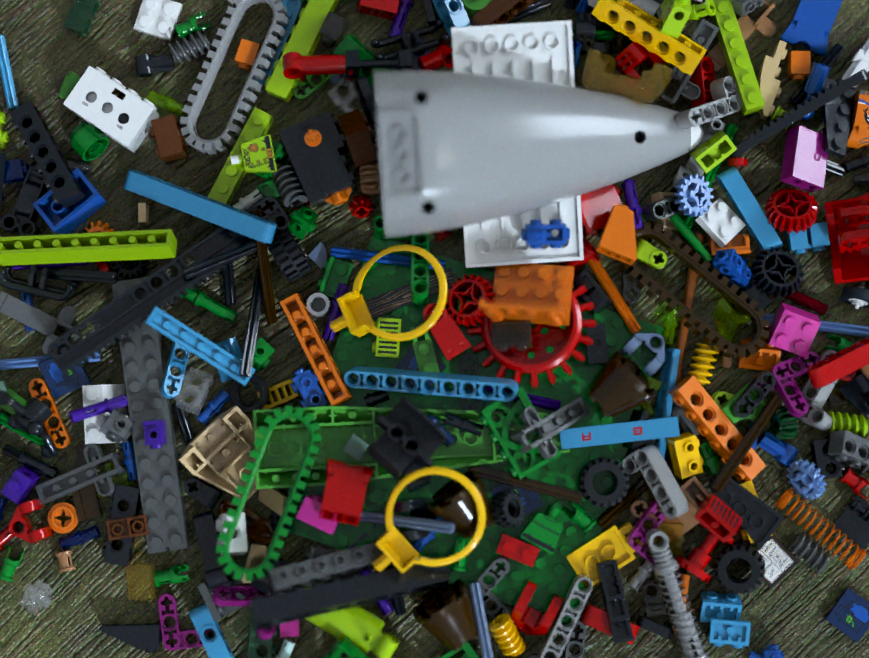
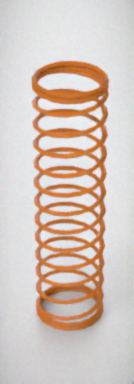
[775,488,866,570]

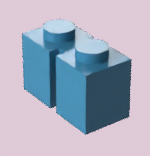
[784,222,830,255]

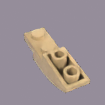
[757,40,788,120]

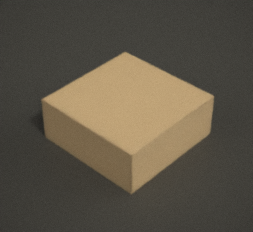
[138,203,149,225]

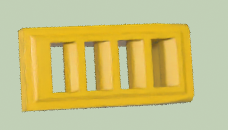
[257,379,300,410]

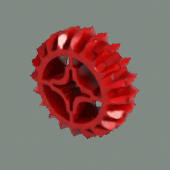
[765,187,819,234]
[445,274,496,327]

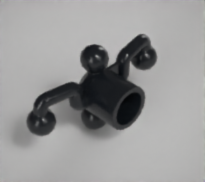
[0,390,58,458]

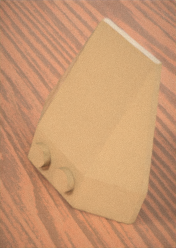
[178,405,258,501]

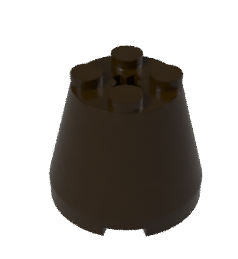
[588,349,657,418]
[428,471,496,539]
[412,580,478,651]

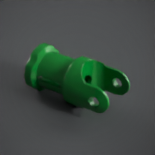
[174,12,211,40]
[824,334,855,352]
[698,441,720,476]
[562,501,597,533]
[449,536,469,572]
[0,544,24,582]
[153,564,189,587]

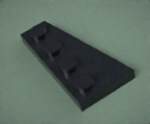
[821,78,856,158]
[708,470,784,549]

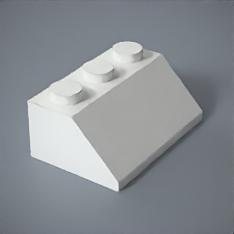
[82,384,129,444]

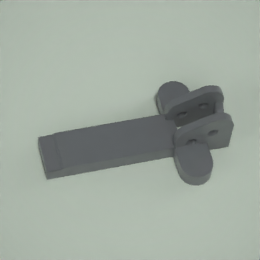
[651,19,720,106]
[0,291,81,356]
[511,396,590,459]
[35,444,126,505]

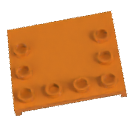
[479,264,575,326]

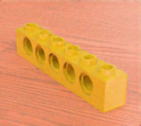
[591,0,707,76]

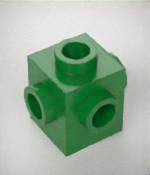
[287,205,319,240]
[252,337,275,372]

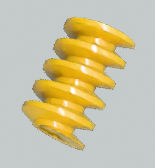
[687,343,719,385]
[488,613,526,657]

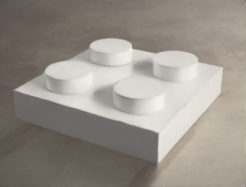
[134,0,183,41]
[695,197,746,249]

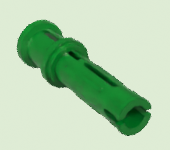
[180,288,237,323]

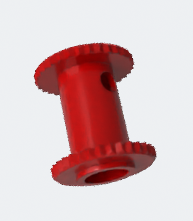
[561,239,600,277]

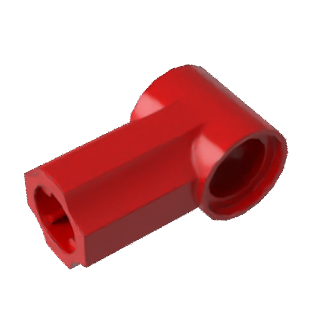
[417,44,453,71]

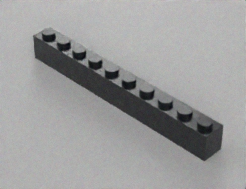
[249,557,449,630]

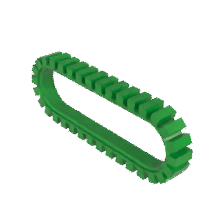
[216,406,321,581]

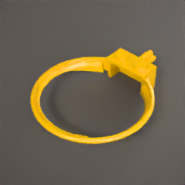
[330,245,448,341]
[372,467,486,574]

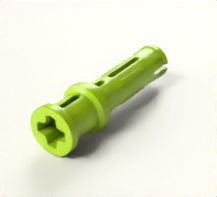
[687,0,716,22]

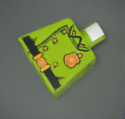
[657,0,692,39]
[229,134,277,173]

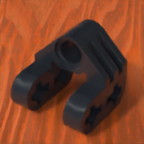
[574,12,612,56]
[385,498,436,541]

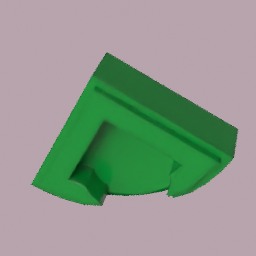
[256,179,280,198]
[365,488,392,508]

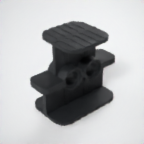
[369,397,446,478]

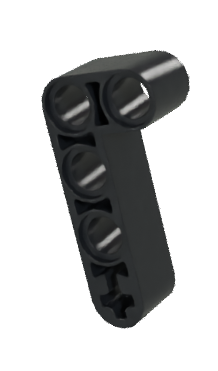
[193,510,233,589]

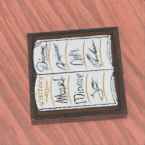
[743,534,799,589]

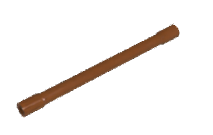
[675,233,705,386]

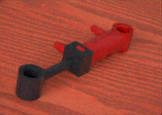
[283,50,416,82]

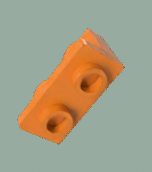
[738,338,781,371]

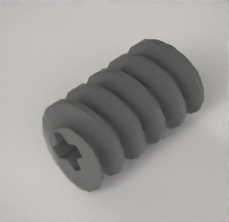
[168,30,212,65]
[272,165,308,209]
[786,531,830,575]

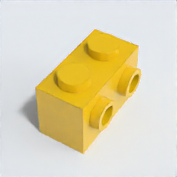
[666,432,704,479]

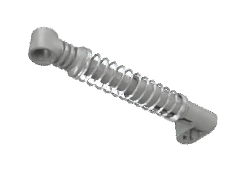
[645,528,708,658]

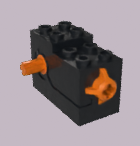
[278,110,356,208]

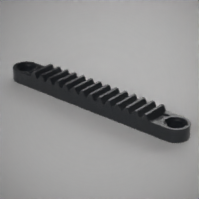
[731,69,869,158]

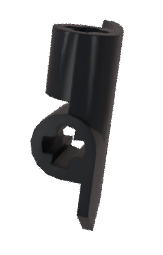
[838,373,869,419]

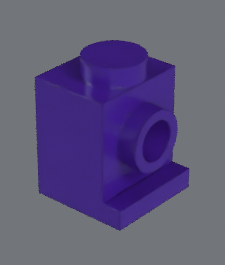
[143,420,167,449]

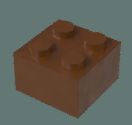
[337,109,379,167]
[149,114,189,164]

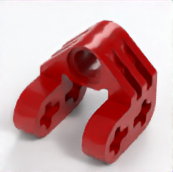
[614,42,667,91]
[835,205,869,253]
[9,499,53,543]
[510,580,564,635]

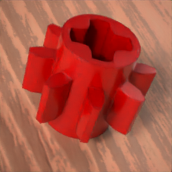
[349,194,373,219]

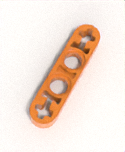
[28,378,71,449]

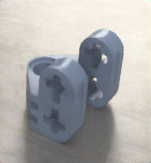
[621,333,665,376]

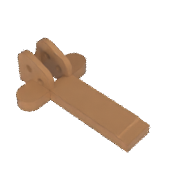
[706,0,776,73]

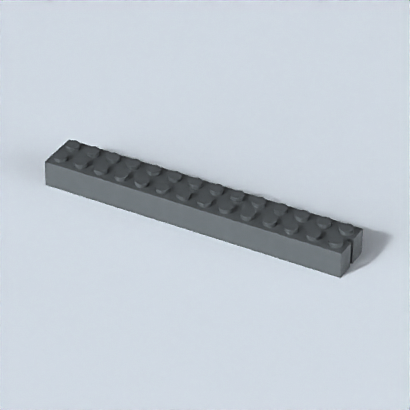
[112,277,191,554]

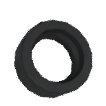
[230,376,269,412]

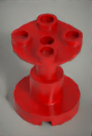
[675,522,734,583]

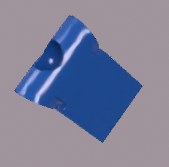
[779,0,843,56]

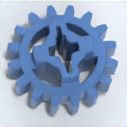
[674,174,714,217]
[786,459,827,500]

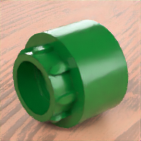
[70,122,110,161]

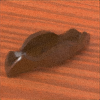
[218,500,275,545]

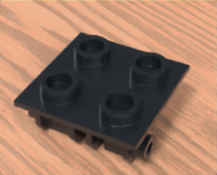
[834,495,869,549]

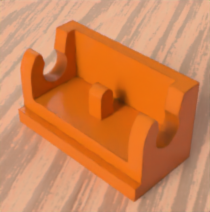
[707,234,751,257]

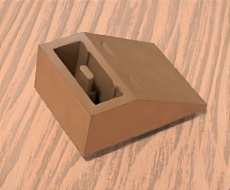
[649,475,710,543]

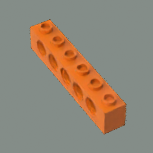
[280,293,353,406]
[669,375,766,482]

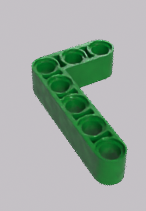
[373,215,429,305]

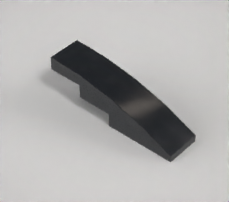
[596,559,634,645]

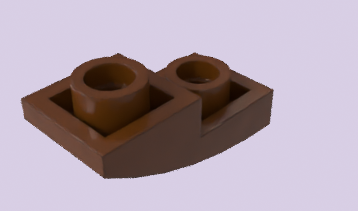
[106,514,149,541]

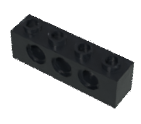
[102,484,141,566]

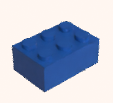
[33,167,107,234]

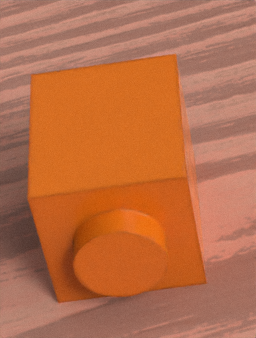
[235,39,261,71]
[787,51,811,81]

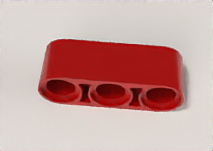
[689,57,715,108]
[580,603,640,645]

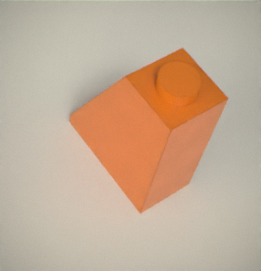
[595,204,637,266]

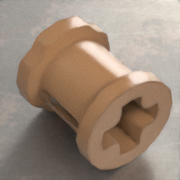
[629,499,648,518]
[55,550,76,573]

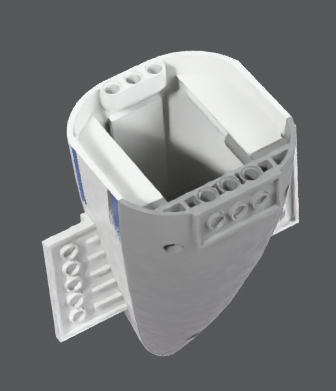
[374,20,704,268]

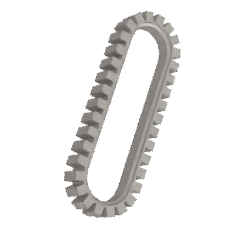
[180,0,289,155]

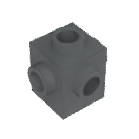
[99,410,133,444]

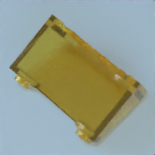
[582,48,674,103]

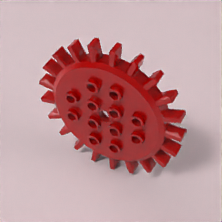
[467,262,597,388]

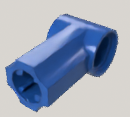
[757,432,799,468]

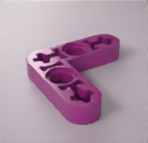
[770,351,820,418]
[626,500,666,566]
[212,586,276,640]
[158,593,215,651]

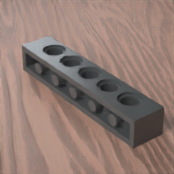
[267,542,384,594]

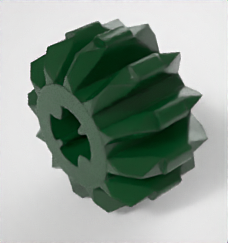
[770,407,799,440]

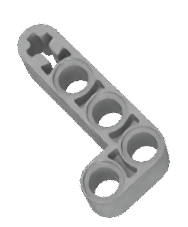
[675,76,742,129]
[795,350,838,431]
[622,444,689,519]

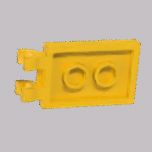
[565,521,644,588]

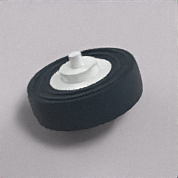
[841,286,869,309]

